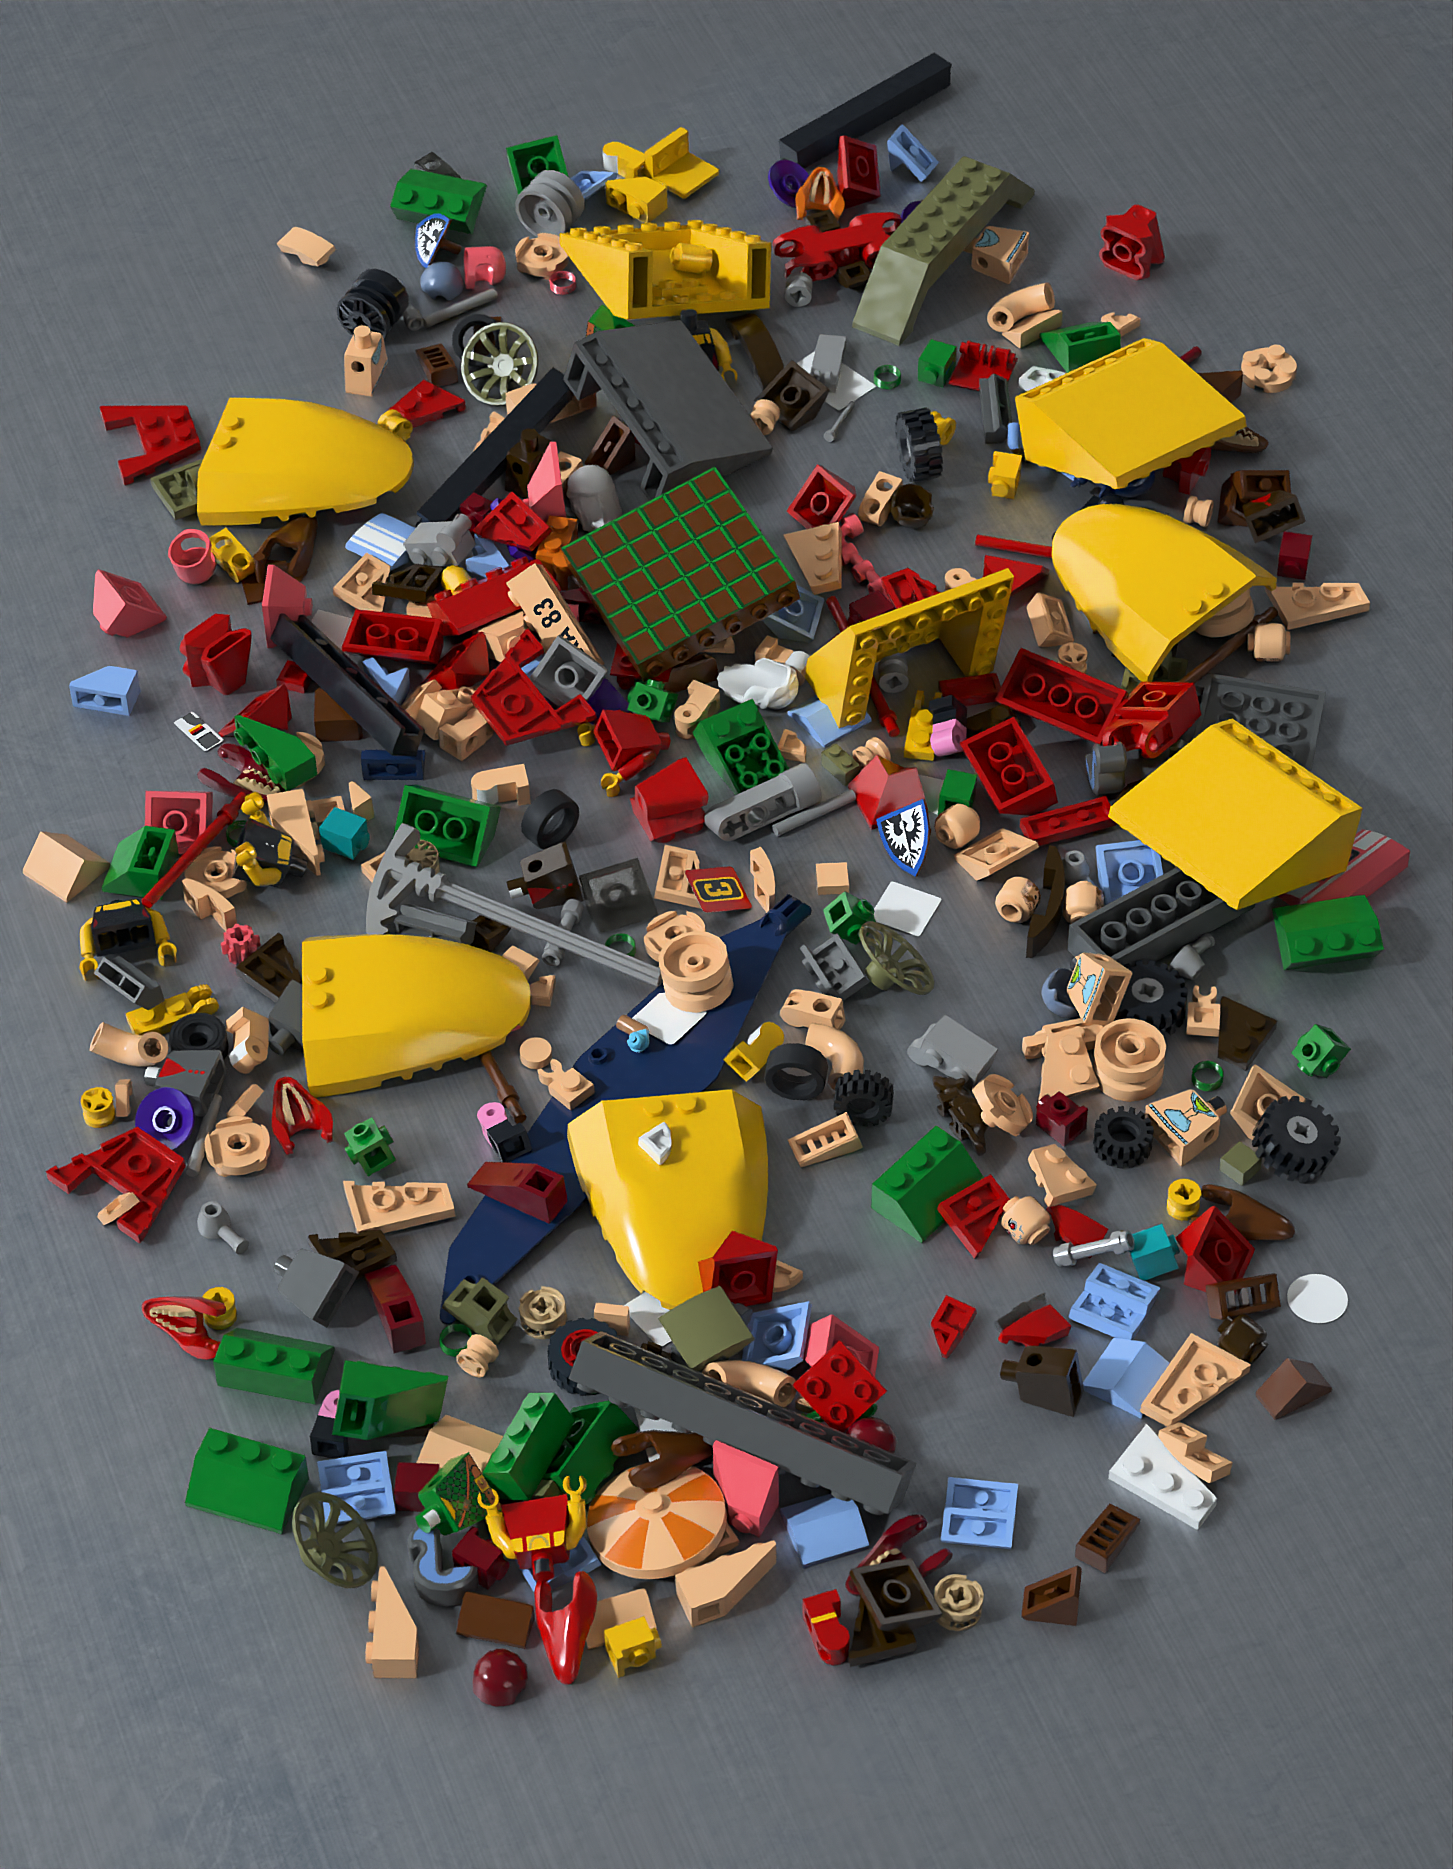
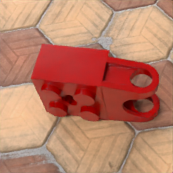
[1103,682,1202,759]

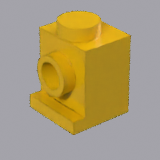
[988,451,1022,499]
[604,1616,662,1678]

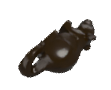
[933,1076,989,1156]

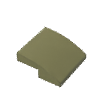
[658,1286,755,1372]

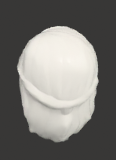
[566,465,622,533]
[717,658,799,709]

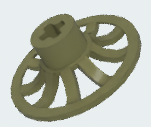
[461,322,538,406]
[859,921,934,995]
[292,1492,378,1588]

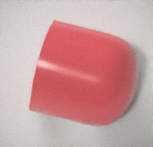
[464,246,506,290]
[168,529,216,585]

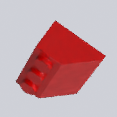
[342,609,444,665]
[960,717,1058,816]

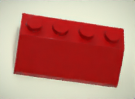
[427,556,562,636]
[994,647,1129,746]

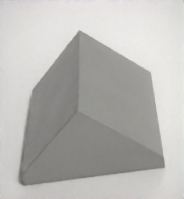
[529,634,608,707]

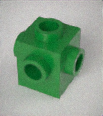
[627,678,679,723]
[823,891,876,945]
[1291,1024,1351,1078]
[344,1117,396,1177]

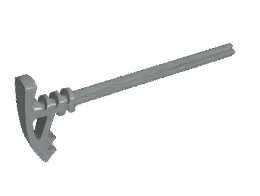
[366,823,663,987]

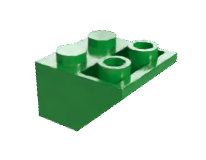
[102,826,179,900]

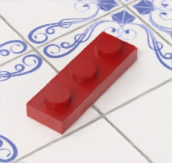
[1020,796,1117,846]

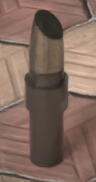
[994,1293,1047,1333]

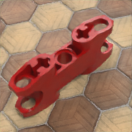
[773,212,902,282]

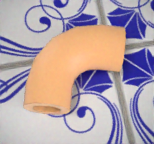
[987,282,1055,332]
[90,1022,169,1067]
[805,1023,864,1090]
[702,1360,797,1408]

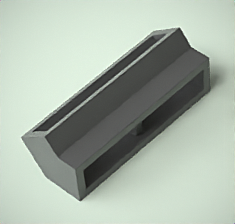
[979,373,1012,444]
[394,904,477,945]
[94,955,165,1010]

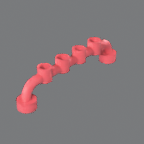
[840,513,891,602]

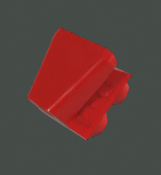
[1099,205,1165,281]
[179,613,252,695]
[630,757,709,843]

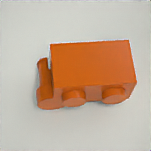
[536,515,578,590]

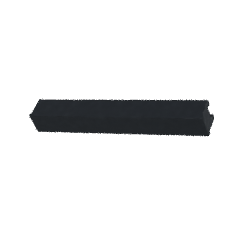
[779,52,952,169]
[416,367,574,528]
[270,613,425,757]

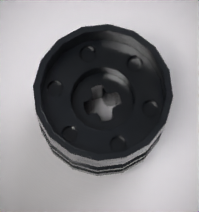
[336,269,409,338]

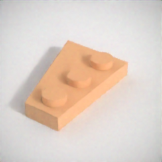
[784,522,842,595]
[1265,583,1370,630]
[343,1181,455,1233]
[1140,1333,1251,1427]

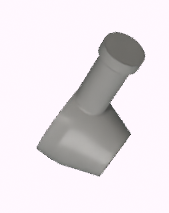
[1062,850,1104,893]
[1169,933,1215,980]
[197,1201,249,1254]

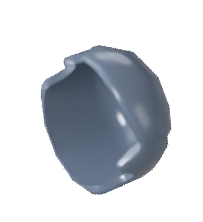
[420,262,464,300]
[1042,968,1079,1018]

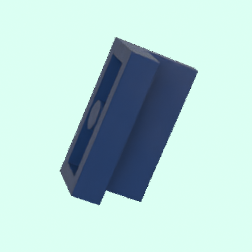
[361,750,426,780]

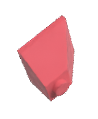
[523,441,566,523]
[262,565,313,648]
[93,569,167,638]
[145,791,213,854]
[803,1314,879,1377]
[713,1440,779,1537]

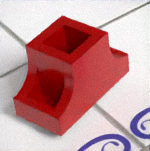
[1163,446,1212,495]

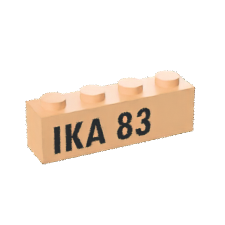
[506,563,605,665]

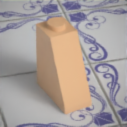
[471,608,533,662]

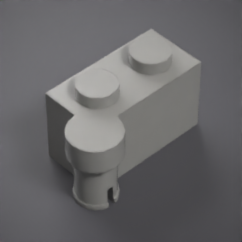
[403,514,476,566]
[907,1014,998,1091]

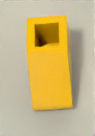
[605,177,668,223]

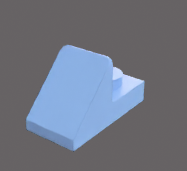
[887,124,939,181]
[466,534,510,582]
[363,657,410,706]

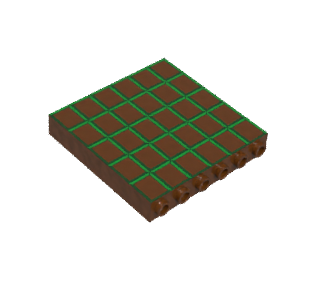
[561,467,800,682]

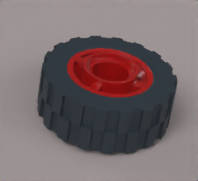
[548,1318,620,1396]

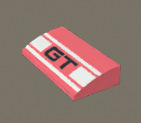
[1278,829,1410,906]

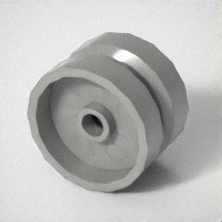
[515,170,585,237]

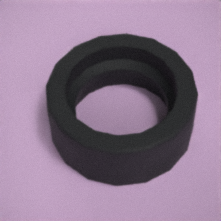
[452,314,500,368]
[521,789,580,850]
[764,1043,828,1100]

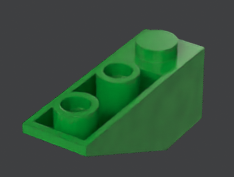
[234,715,317,791]

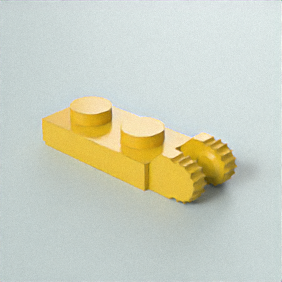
[904,690,943,761]
[125,984,219,1035]

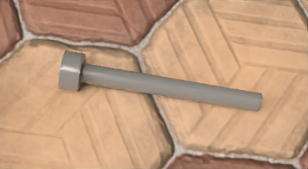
[824,401,855,442]

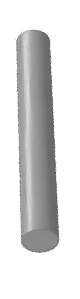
[422,288,498,328]
[772,789,856,836]
[186,1094,222,1177]

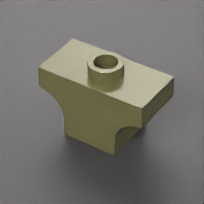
[442,1277,517,1346]

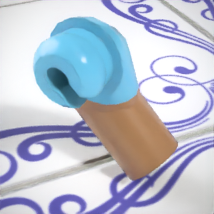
[616,1014,649,1052]

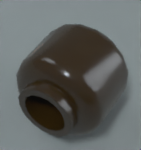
[1216,1314,1268,1364]

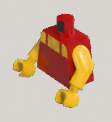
[478,1476,587,1581]

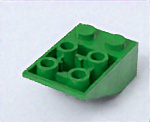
[1039,322,1121,373]
[693,699,789,795]
[332,1360,448,1440]

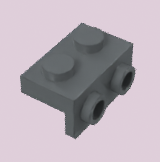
[800,934,869,1001]

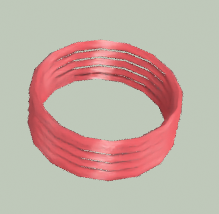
[550,271,577,295]

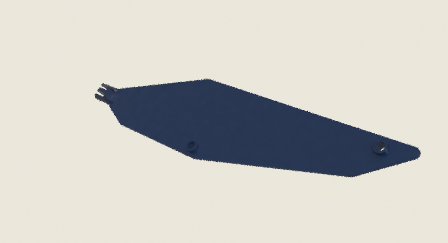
[439,894,812,1324]

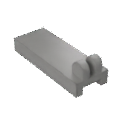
[810,334,846,393]

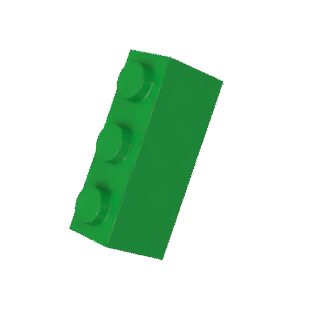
[390,169,487,234]
[392,785,501,867]
[1272,895,1384,970]
[871,1126,984,1243]
[213,1328,335,1405]
[482,1392,575,1500]
[542,1400,638,1505]
[185,1428,309,1534]

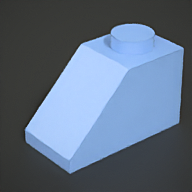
[69,666,141,716]

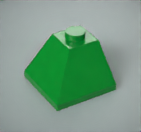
[506,135,569,195]

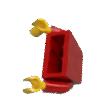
[577,710,671,797]

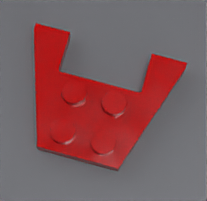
[99,405,201,486]
[471,629,597,746]
[46,1126,186,1244]

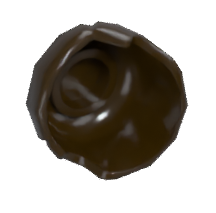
[891,484,934,528]

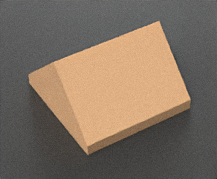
[23,831,110,903]

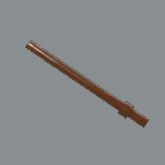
[1178,607,1278,683]
[478,1050,527,1124]

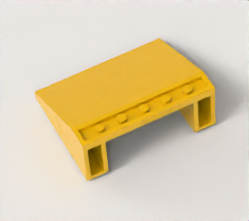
[560,220,771,320]
[1015,338,1247,489]
[804,568,1014,728]
[1108,719,1363,910]

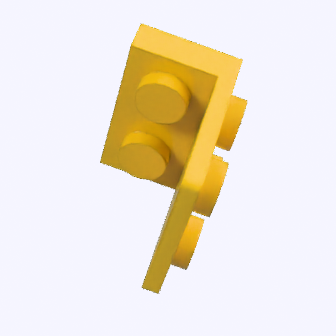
[645,127,719,199]

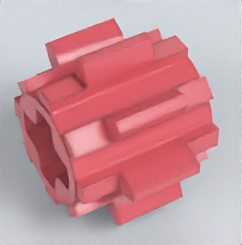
[221,924,261,965]

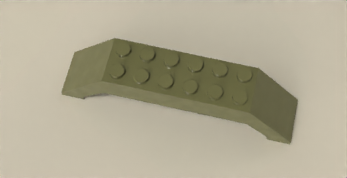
[852,156,1035,346]

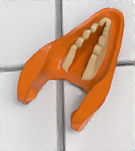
[795,167,845,221]

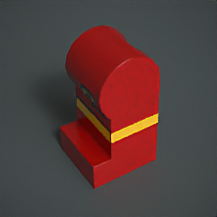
[803,1589,850,1665]

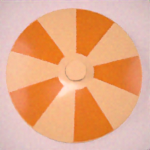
[586,1465,727,1579]

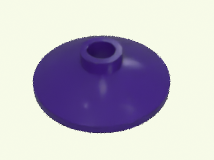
[768,160,810,208]
[135,1087,195,1150]

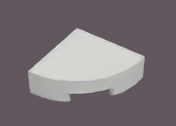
[638,1122,672,1166]

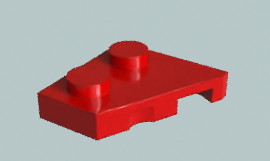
[388,379,466,428]
[472,491,552,551]
[881,568,941,609]
[937,1174,1010,1259]

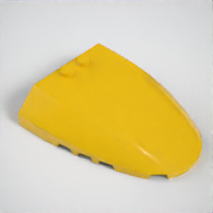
[197,398,414,525]
[1052,504,1277,682]
[302,934,531,1098]
[567,1089,768,1310]

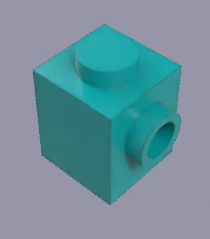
[319,807,370,860]
[1129,1224,1180,1281]

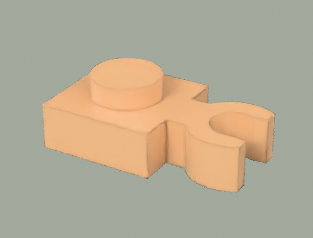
[1186,985,1220,1037]
[538,1059,595,1110]

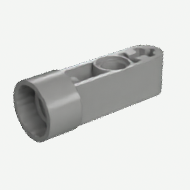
[704,763,822,841]

